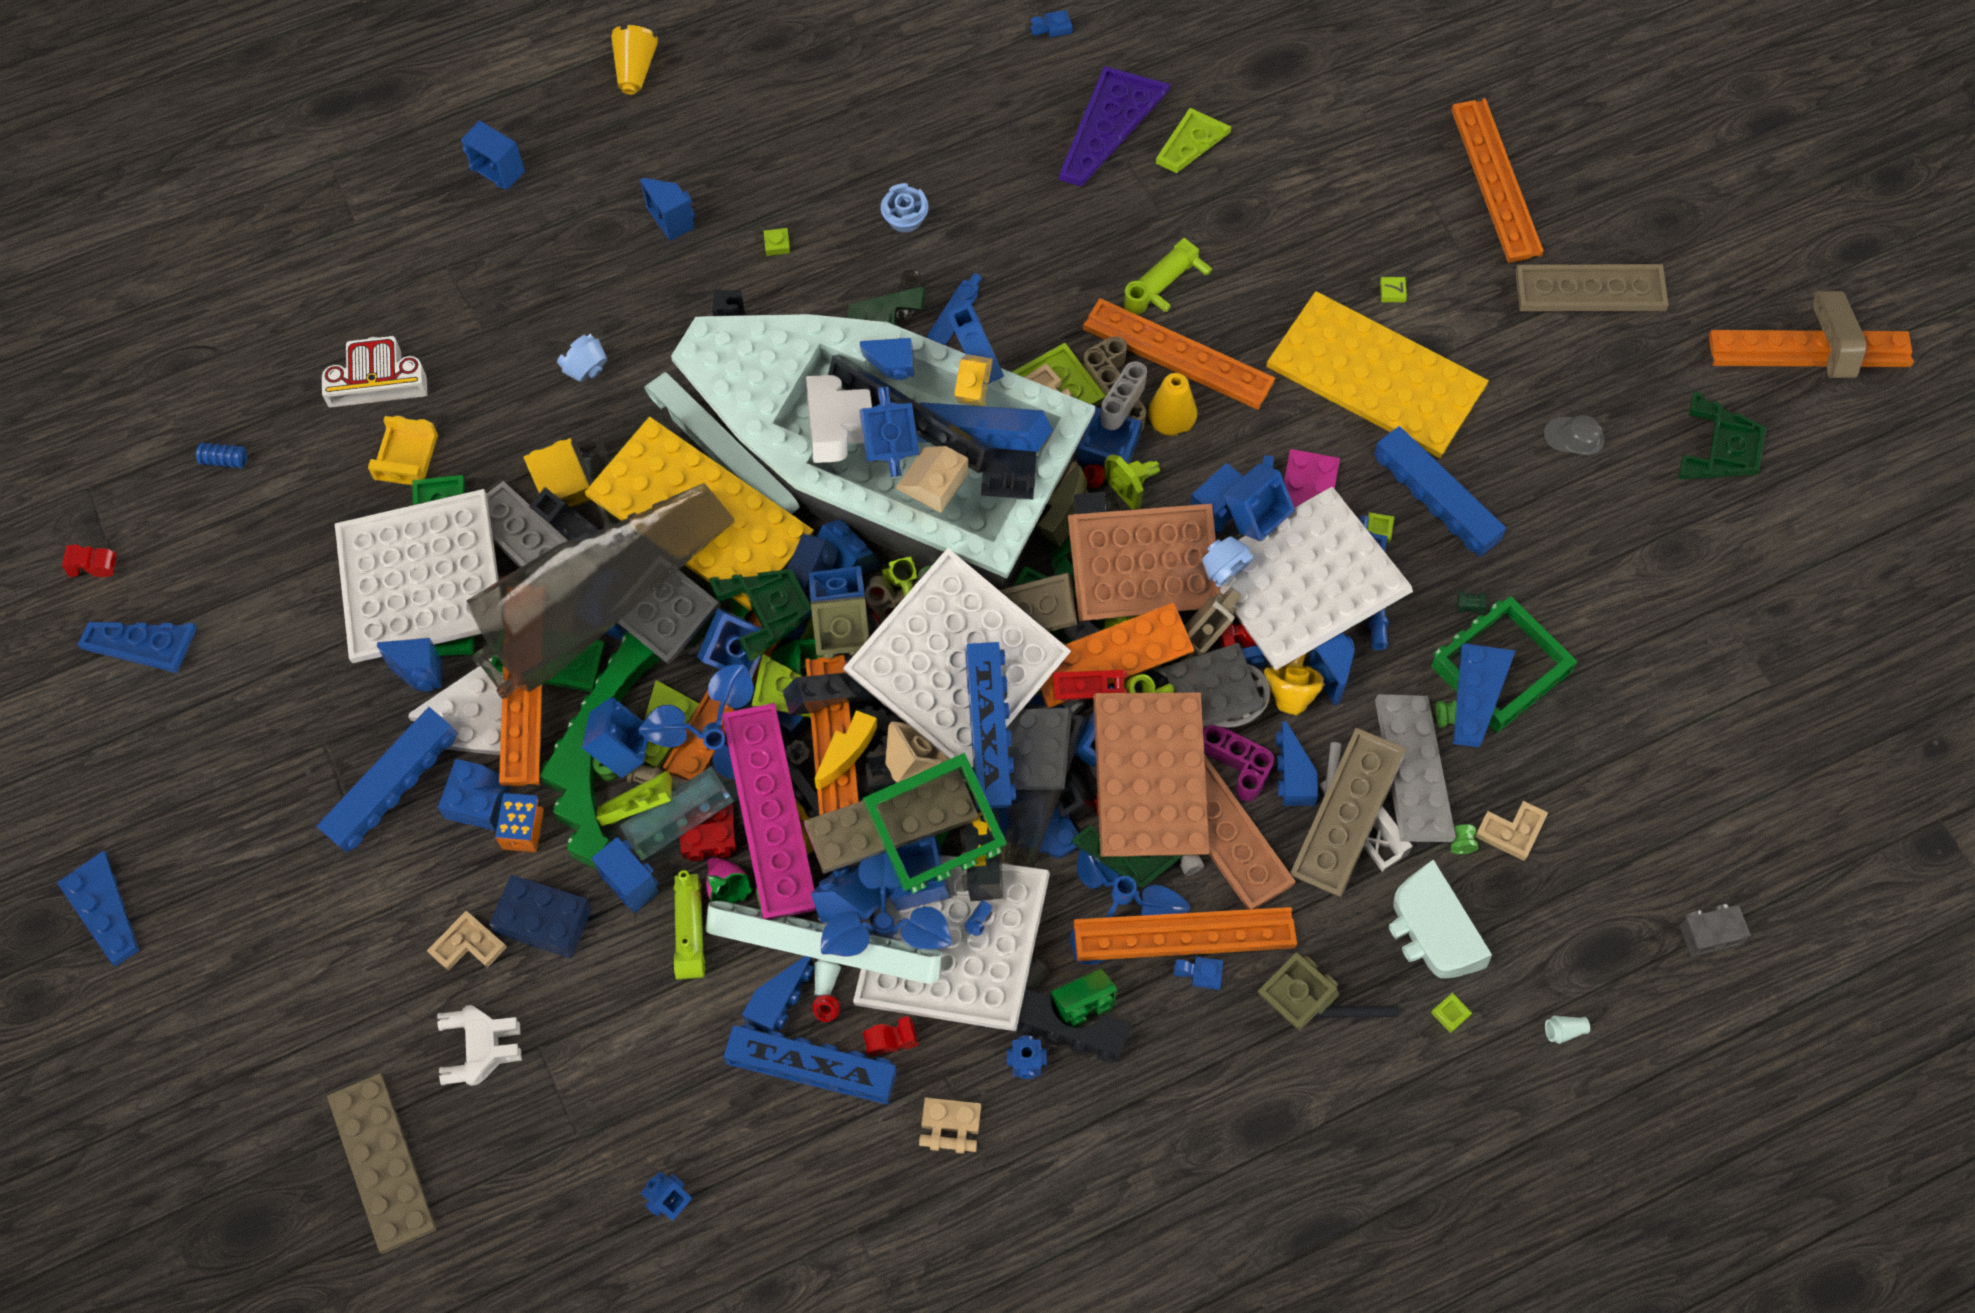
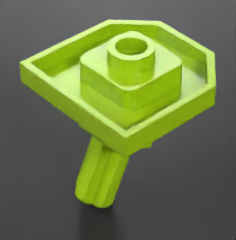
[1104,454,1160,510]

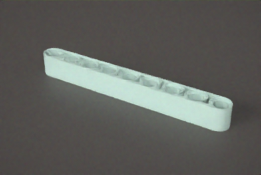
[644,372,799,514]
[706,901,942,983]

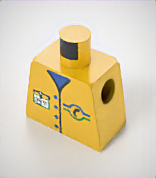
[954,354,993,406]

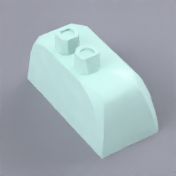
[1389,860,1492,978]

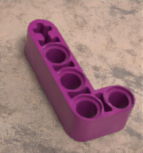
[1203,725,1274,802]

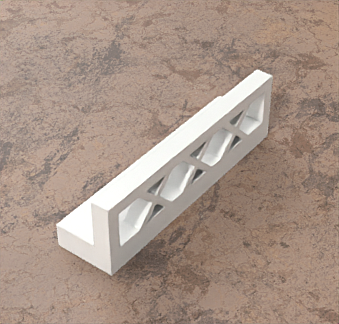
[1319,780,1412,872]

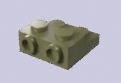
[811,596,869,658]
[1258,952,1339,1031]

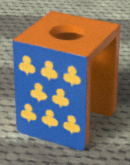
[495,793,544,852]

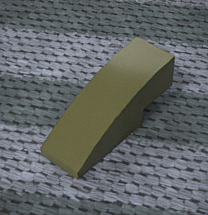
[1038,465,1088,547]

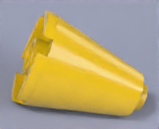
[611,25,658,95]
[1148,373,1197,436]

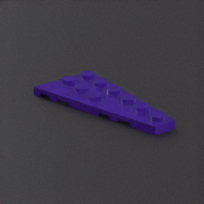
[1059,66,1170,187]

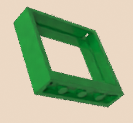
[1431,596,1578,733]
[862,752,1007,894]

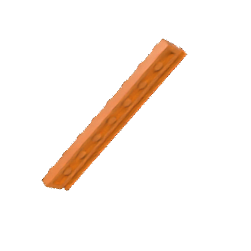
[1451,98,1544,263]
[1083,298,1275,410]
[1709,330,1914,367]
[499,585,545,786]
[663,611,782,784]
[806,655,859,815]
[1073,907,1297,961]

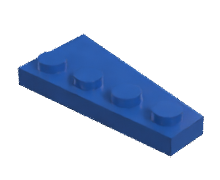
[78,622,197,673]
[1453,643,1515,748]
[57,851,139,967]

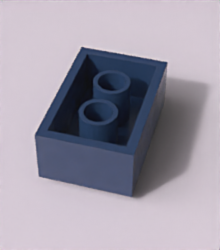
[489,874,592,959]

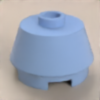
[881,183,928,233]
[557,334,607,382]
[1202,536,1254,587]

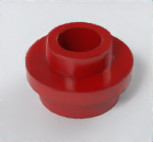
[1083,464,1105,489]
[812,994,840,1022]

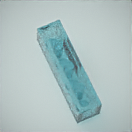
[620,766,734,860]

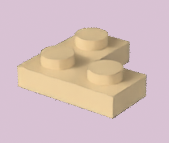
[1475,801,1548,861]
[427,911,507,971]

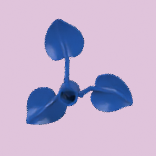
[639,664,754,780]
[1070,850,1190,965]
[821,853,952,957]

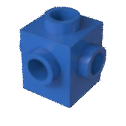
[1007,1036,1047,1079]
[640,1171,692,1221]

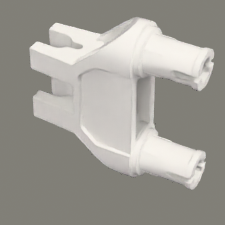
[437,1005,522,1086]

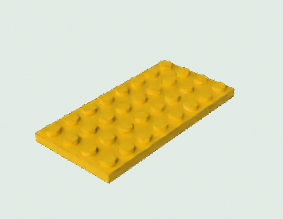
[1266,291,1489,458]
[585,416,814,611]

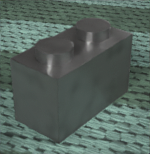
[1680,904,1751,957]

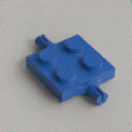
[859,387,920,477]

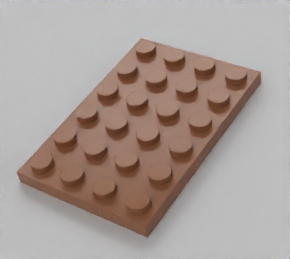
[1068,504,1222,621]
[1093,693,1209,857]

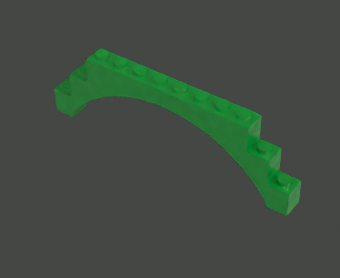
[540,598,754,870]

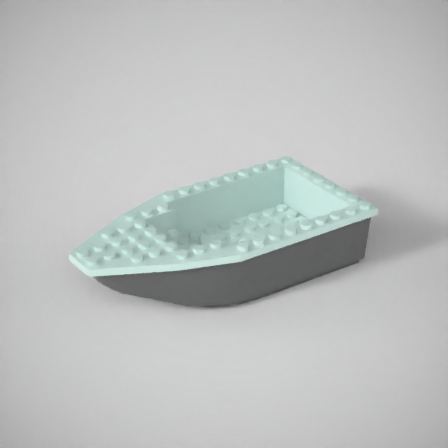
[671,314,1095,590]

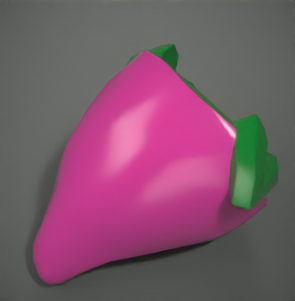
[706,858,754,904]

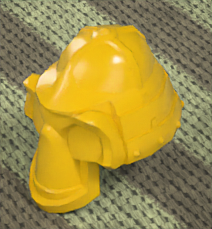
[1264,653,1325,716]

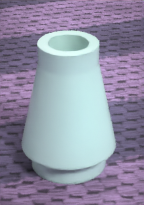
[814,959,841,996]
[1545,1016,1590,1044]

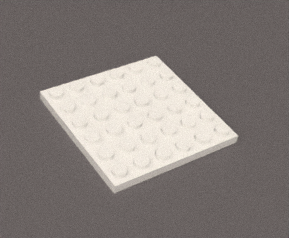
[1220,487,1413,670]
[335,489,505,663]
[843,548,1071,768]
[853,855,1050,1031]

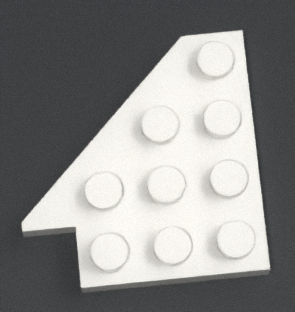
[408,658,503,755]

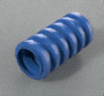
[196,442,247,468]

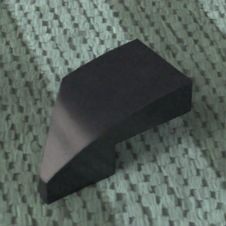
[865,736,896,793]

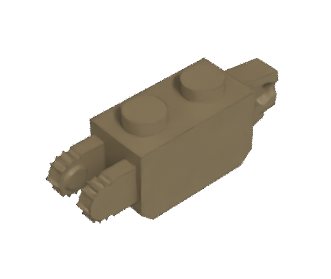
[1180,587,1241,662]

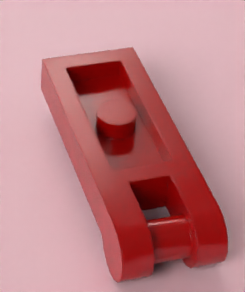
[1052,670,1128,701]

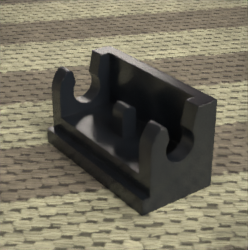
[712,290,746,316]

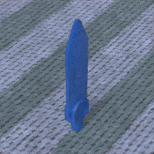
[928,273,982,345]

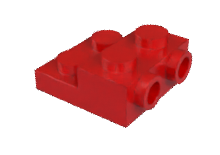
[679,800,737,861]

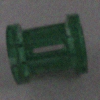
[1456,590,1486,615]

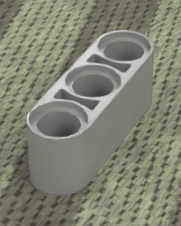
[1100,362,1147,430]

